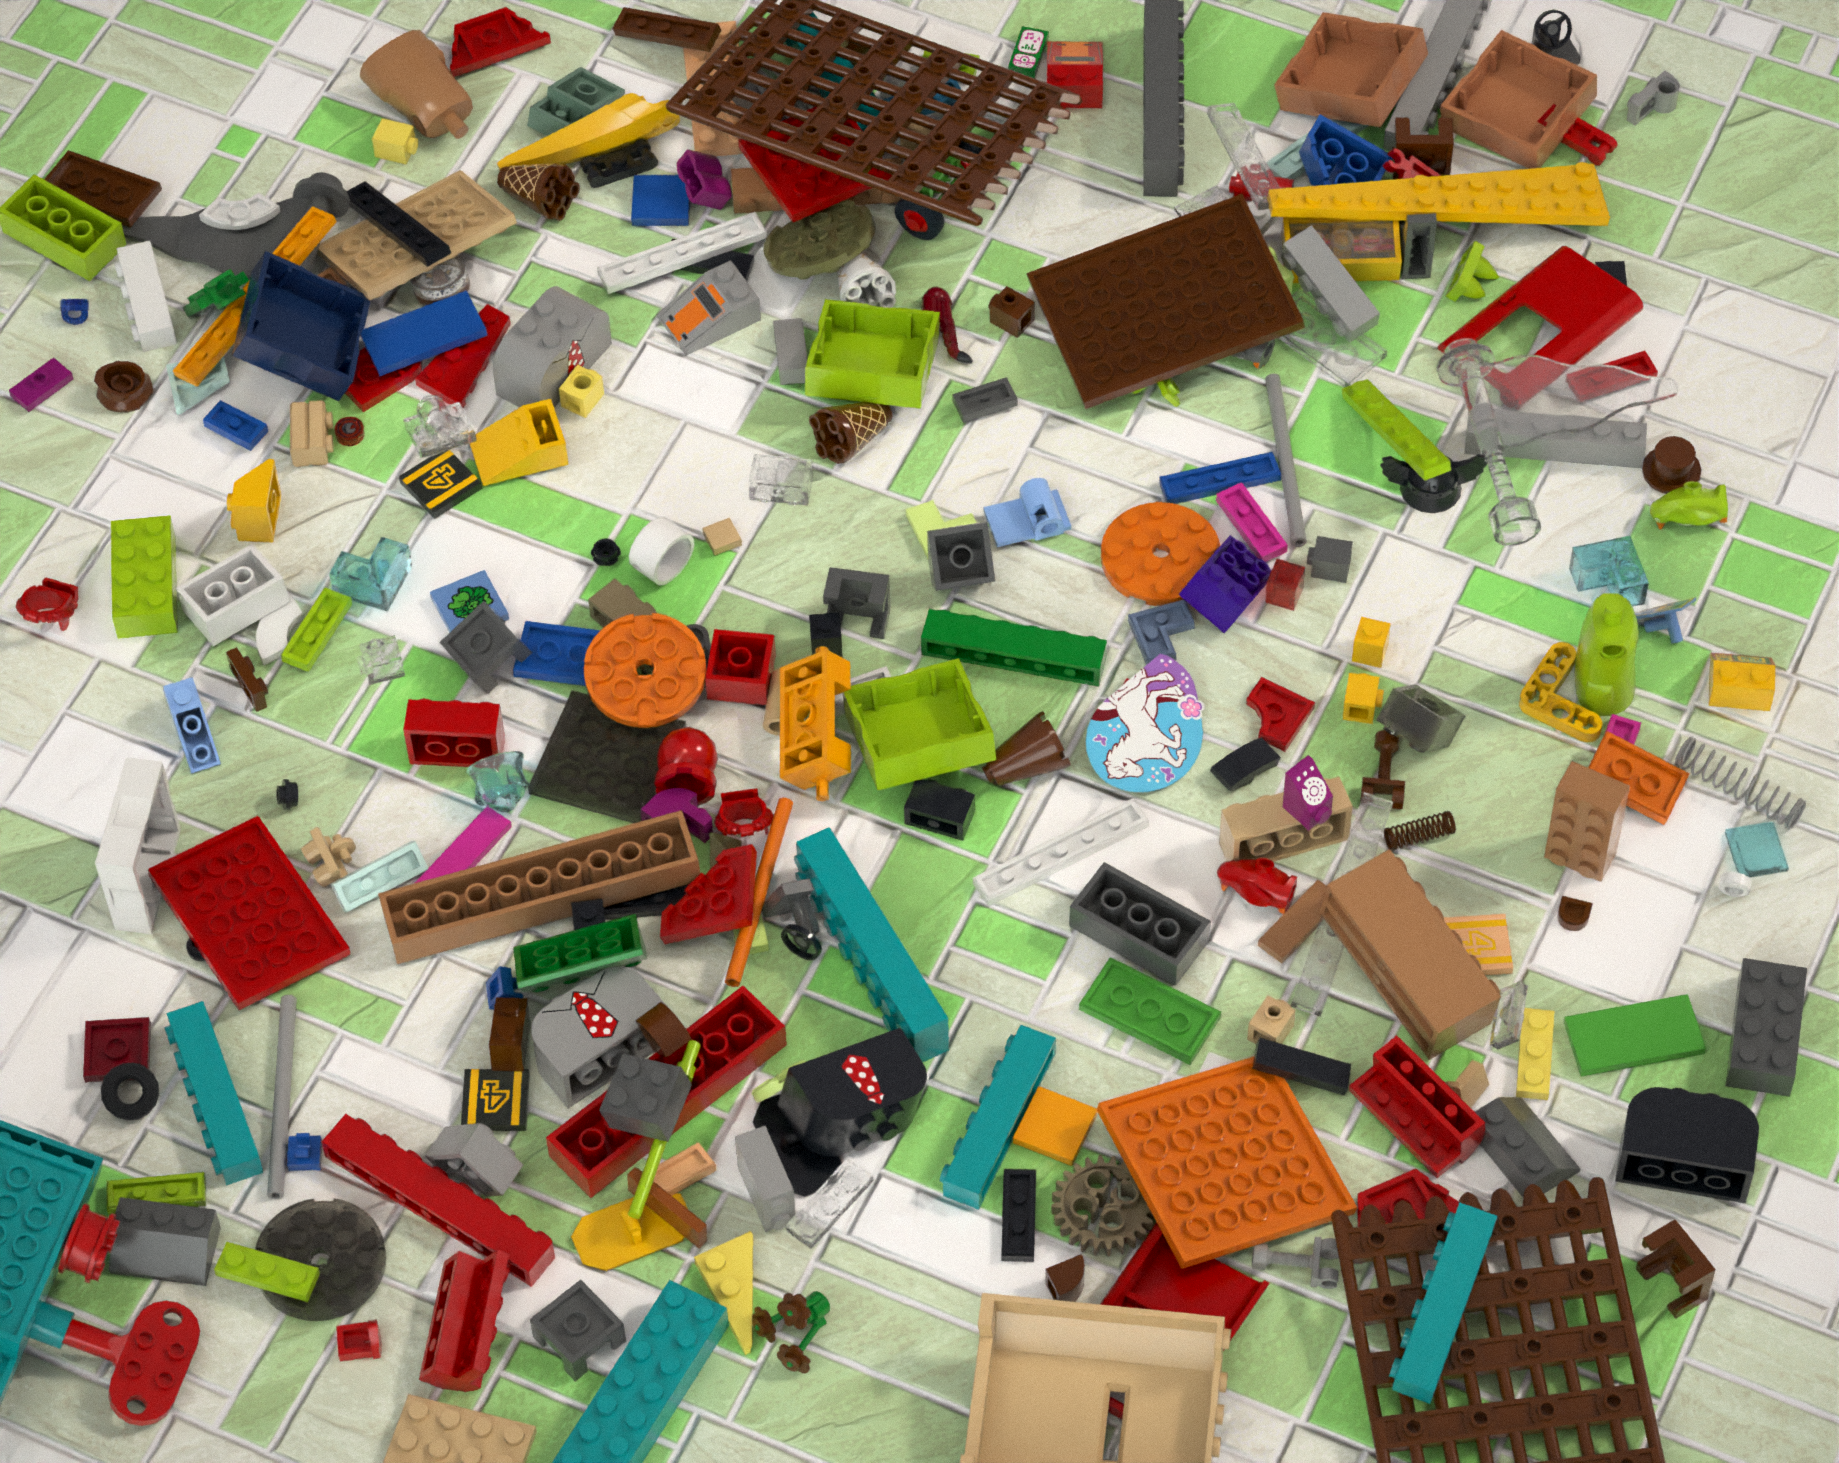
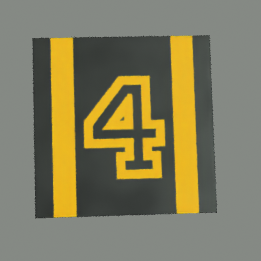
[399,446,482,519]
[461,1069,530,1131]

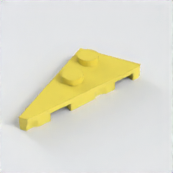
[694,1231,753,1355]

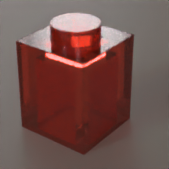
[1265,559,1305,611]

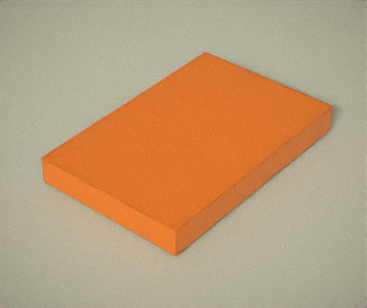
[1588,731,1690,825]

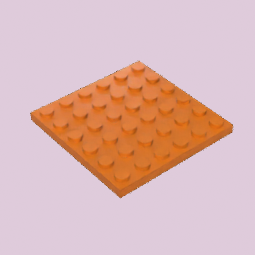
[1097,1056,1357,1269]

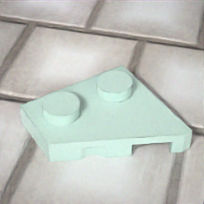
[166,356,230,415]

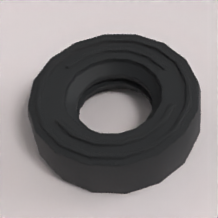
[101,1062,159,1121]

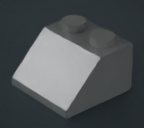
[927,522,995,591]

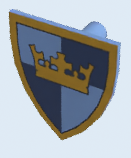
[1635,597,1697,643]

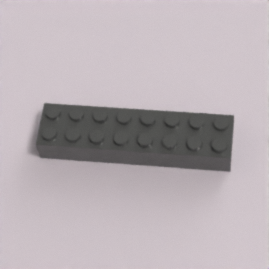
[1143,0,1185,197]

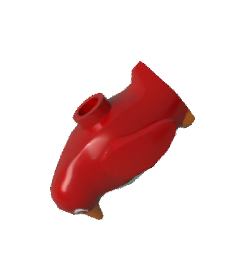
[1217,858,1298,914]

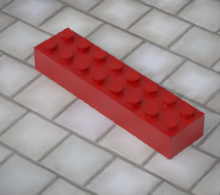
[546,986,787,1198]

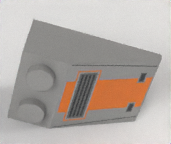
[657,260,761,356]

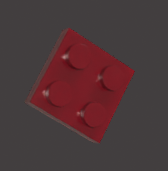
[83,1017,151,1083]

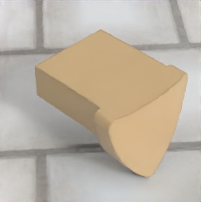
[1445,1060,1490,1109]

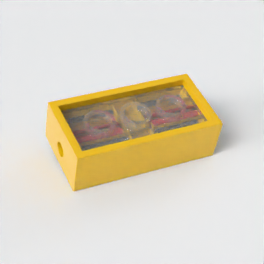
[1281,217,1402,283]

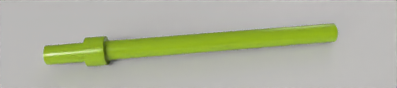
[628,1040,701,1219]

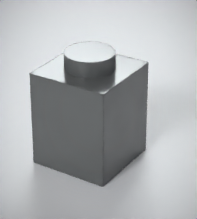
[1307,536,1353,583]

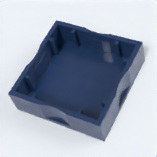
[232,251,371,401]

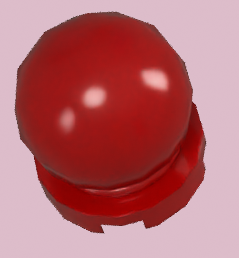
[654,727,718,806]

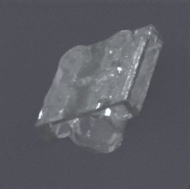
[404,395,477,458]

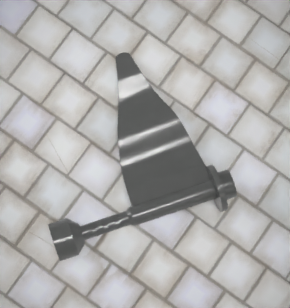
[122,172,350,280]

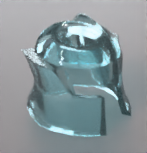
[466,751,530,812]

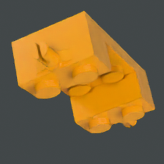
[780,646,851,801]

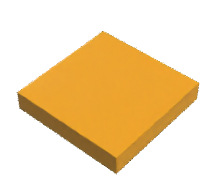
[1013,1086,1098,1166]

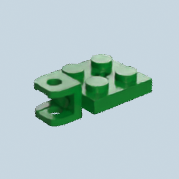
[182,268,249,317]

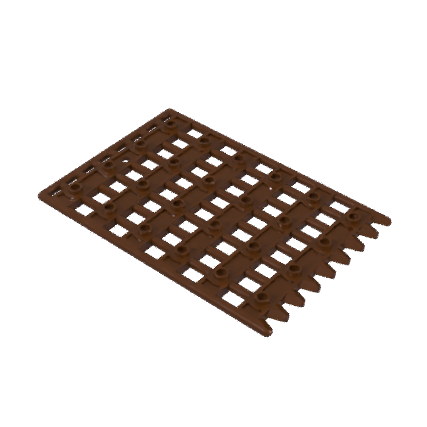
[666,0,1082,226]
[1331,1177,1666,1463]

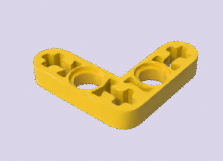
[1519,642,1603,742]

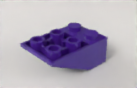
[1178,535,1276,634]

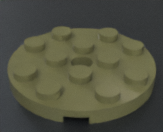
[763,200,876,280]

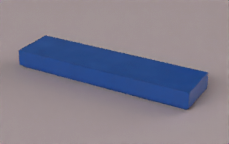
[1159,452,1281,504]

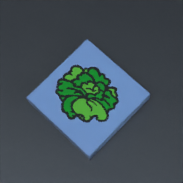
[430,570,509,633]

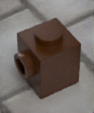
[988,286,1035,338]

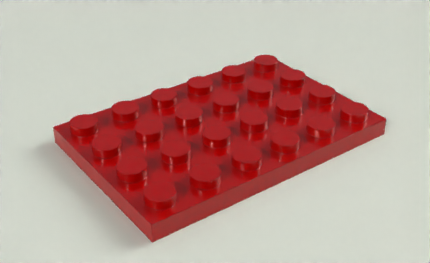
[148,816,350,1010]

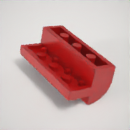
[1349,1035,1485,1179]
[419,1250,509,1392]

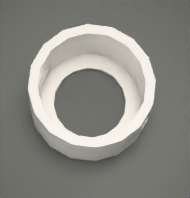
[629,517,694,585]

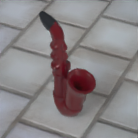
[921,287,973,364]

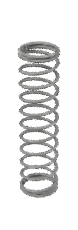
[1675,736,1806,830]

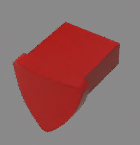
[336,1319,382,1362]

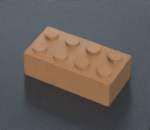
[1544,761,1630,882]

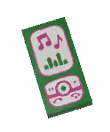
[1008,26,1049,78]

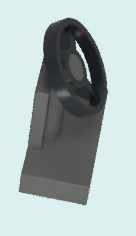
[1532,9,1581,65]
[762,878,822,960]

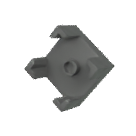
[823,567,890,639]
[439,601,532,694]
[530,1279,626,1382]

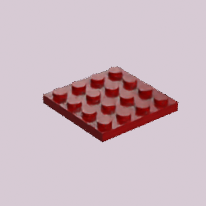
[738,107,892,223]

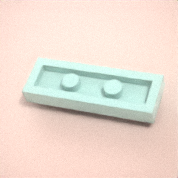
[331,841,428,912]

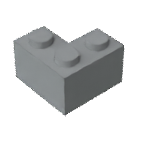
[425,1123,523,1197]

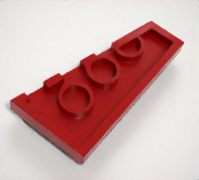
[415,304,511,412]

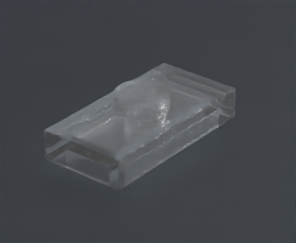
[1490,981,1528,1050]

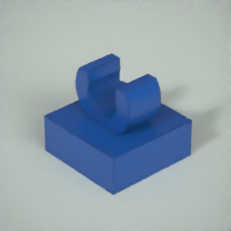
[486,966,524,1010]
[287,1133,322,1171]

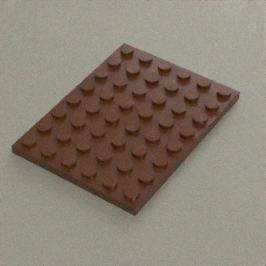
[1027,194,1305,409]

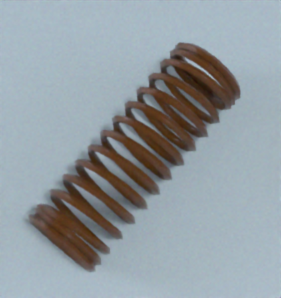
[1384,810,1456,852]

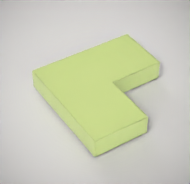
[905,500,977,559]

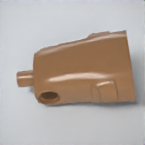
[360,30,473,139]

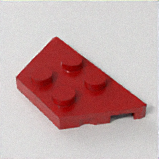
[450,7,551,77]
[1357,1169,1459,1264]

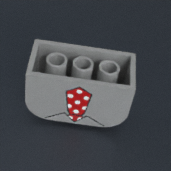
[492,286,612,408]
[531,967,668,1109]

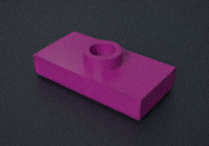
[9,357,74,412]

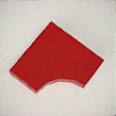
[1246,677,1315,752]

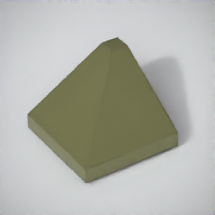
[710,833,742,869]

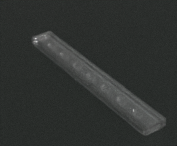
[1291,792,1393,1017]

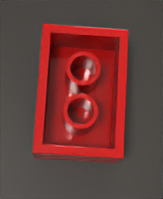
[403,698,505,769]

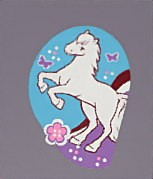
[1086,654,1205,792]

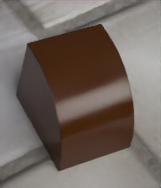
[635,1002,692,1058]
[1045,1254,1085,1302]

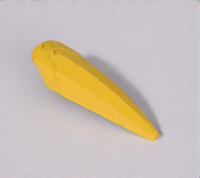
[497,93,680,170]

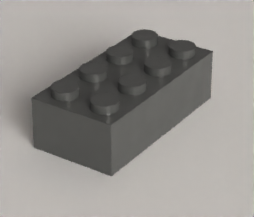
[1069,862,1211,986]
[1725,958,1807,1097]

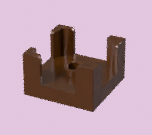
[1392,117,1454,180]
[1636,1219,1716,1319]

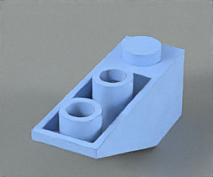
[163,677,221,774]

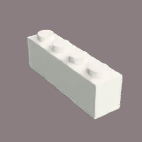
[114,241,177,352]

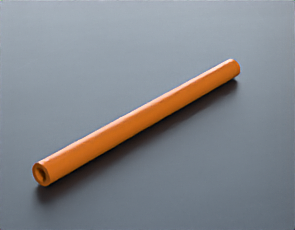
[724,797,793,987]

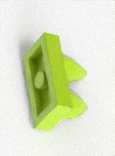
[1445,241,1499,302]

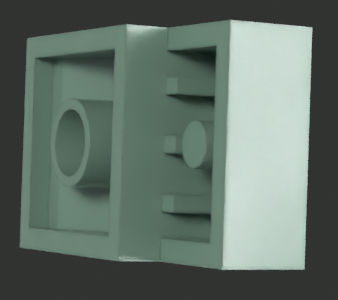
[527,67,625,136]

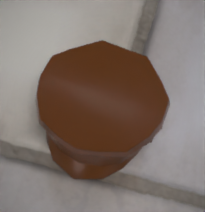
[94,361,153,412]

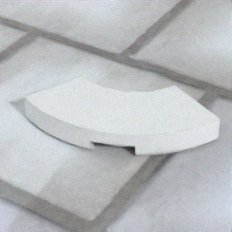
[199,192,281,230]
[256,592,304,665]

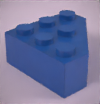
[1299,114,1393,186]

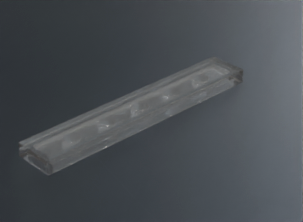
[1207,103,1281,210]

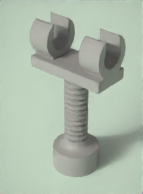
[1252,1237,1339,1289]

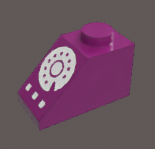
[1282,755,1333,830]

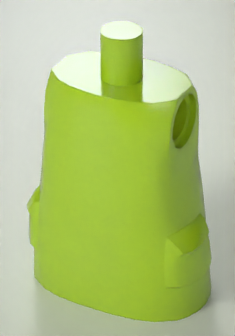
[1574,593,1639,716]

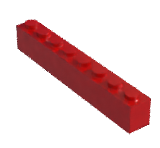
[322,1113,555,1287]

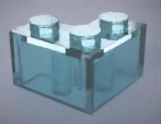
[1569,536,1649,607]
[329,537,412,612]

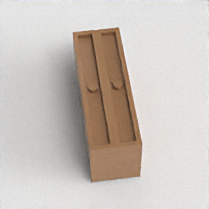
[1320,849,1501,1060]

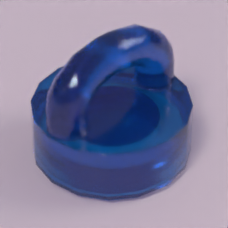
[60,299,89,325]

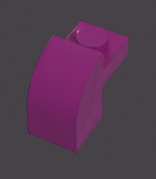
[641,788,713,843]

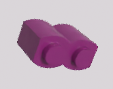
[676,149,732,210]

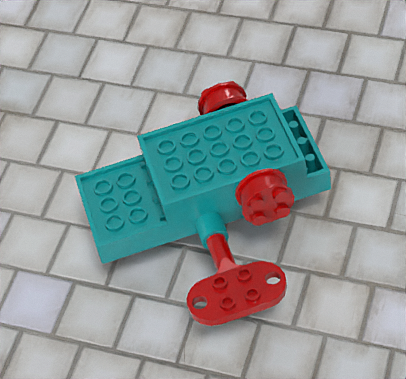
[0,1120,200,1426]

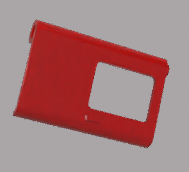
[1437,246,1644,412]
[1100,1223,1270,1420]

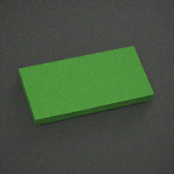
[1079,957,1221,1065]
[1563,994,1706,1077]

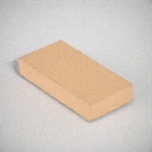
[654,1142,716,1196]

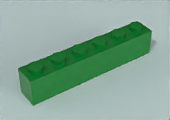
[921,609,1107,687]

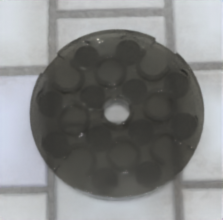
[255,1198,386,1321]

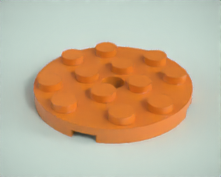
[1101,502,1220,606]
[584,613,707,728]

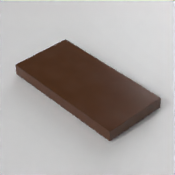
[44,150,162,228]

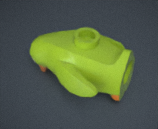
[1649,481,1728,530]

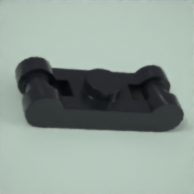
[580,139,658,188]

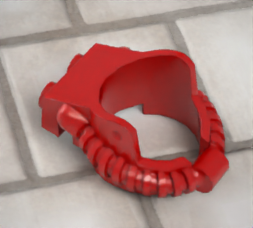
[16,577,79,631]
[714,788,774,837]

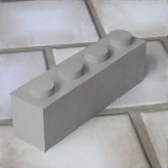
[1281,225,1380,343]

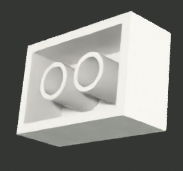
[176,544,290,646]

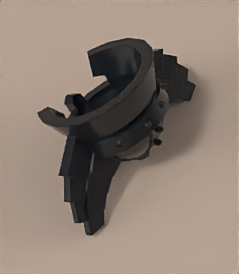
[1380,454,1487,513]

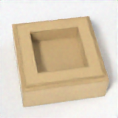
[702,518,742,555]

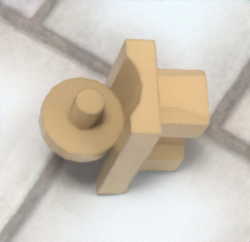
[301,827,356,887]

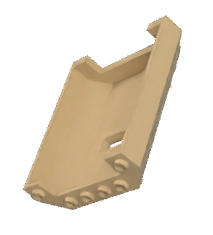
[960,1293,1231,1463]

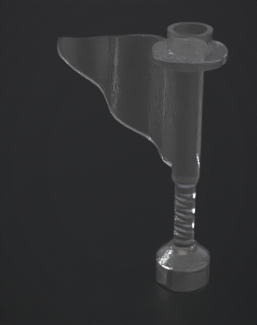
[1436,338,1679,546]

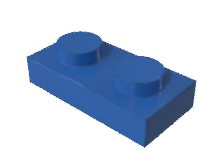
[203,400,268,451]

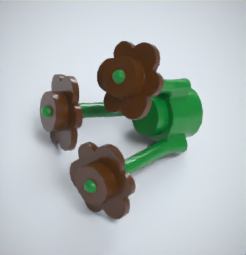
[752,1291,830,1374]

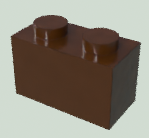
[489,997,530,1072]

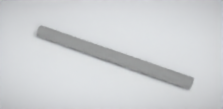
[1265,374,1307,547]
[267,995,297,1199]

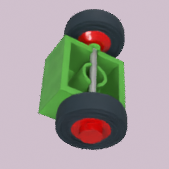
[895,141,982,240]

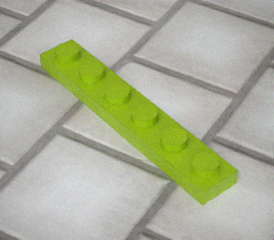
[1342,379,1451,481]

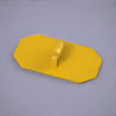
[571,1193,688,1271]

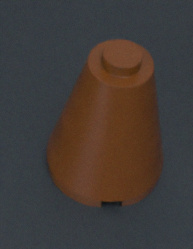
[982,711,1071,786]

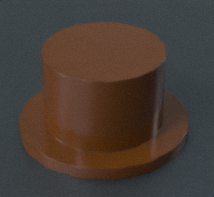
[1642,436,1702,494]

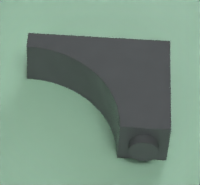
[1399,213,1437,279]

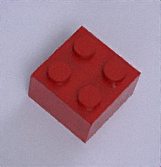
[705,629,776,705]

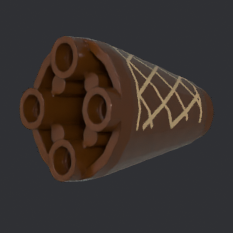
[497,163,580,221]
[809,402,893,464]

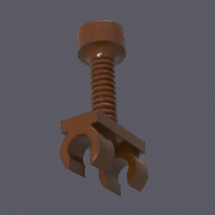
[1360,730,1405,809]

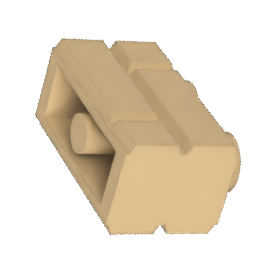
[290,400,334,467]

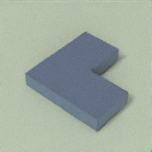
[1128,600,1195,665]

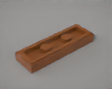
[627,1167,707,1249]

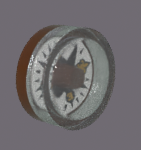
[410,255,470,305]

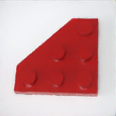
[660,844,757,944]

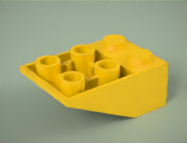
[468,399,569,486]

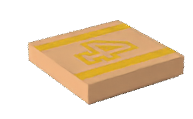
[1444,914,1513,975]

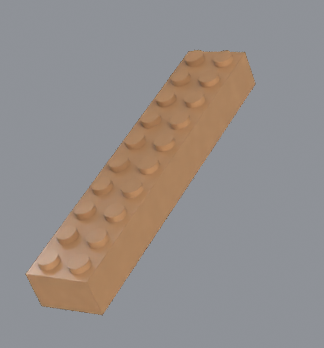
[378,810,700,964]

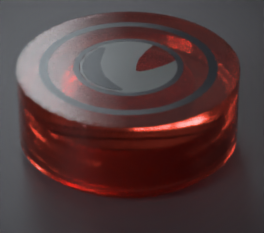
[334,417,365,446]

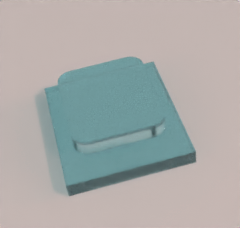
[1724,821,1789,878]

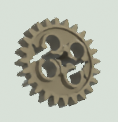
[1051,1155,1155,1256]

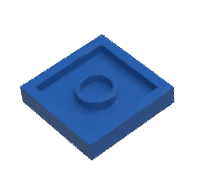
[631,175,690,226]

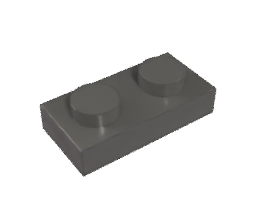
[952,377,1018,423]

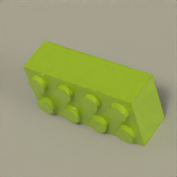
[0,174,126,281]
[111,515,178,639]

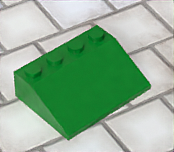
[513,914,647,993]

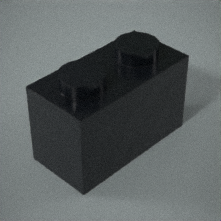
[904,779,975,841]

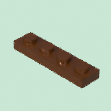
[612,7,722,52]

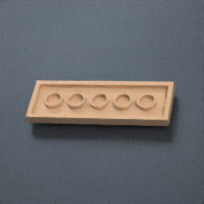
[683,21,743,157]

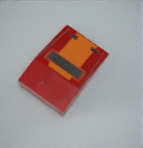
[1047,41,1103,108]

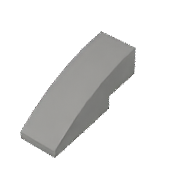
[773,318,807,385]

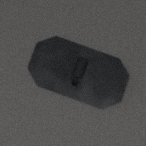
[752,1094,843,1197]

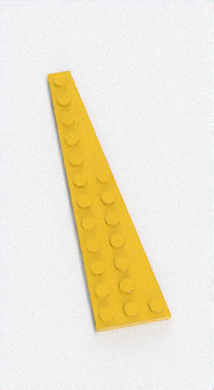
[1267,162,1610,226]

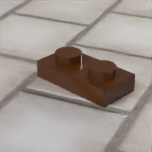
[226,647,268,712]

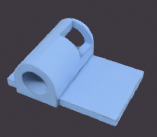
[983,478,1071,547]

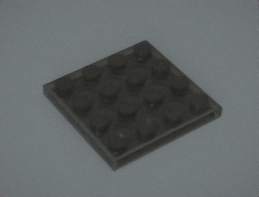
[528,690,687,823]

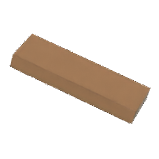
[1258,880,1327,963]

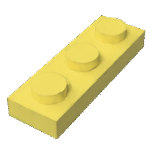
[1516,1008,1555,1100]

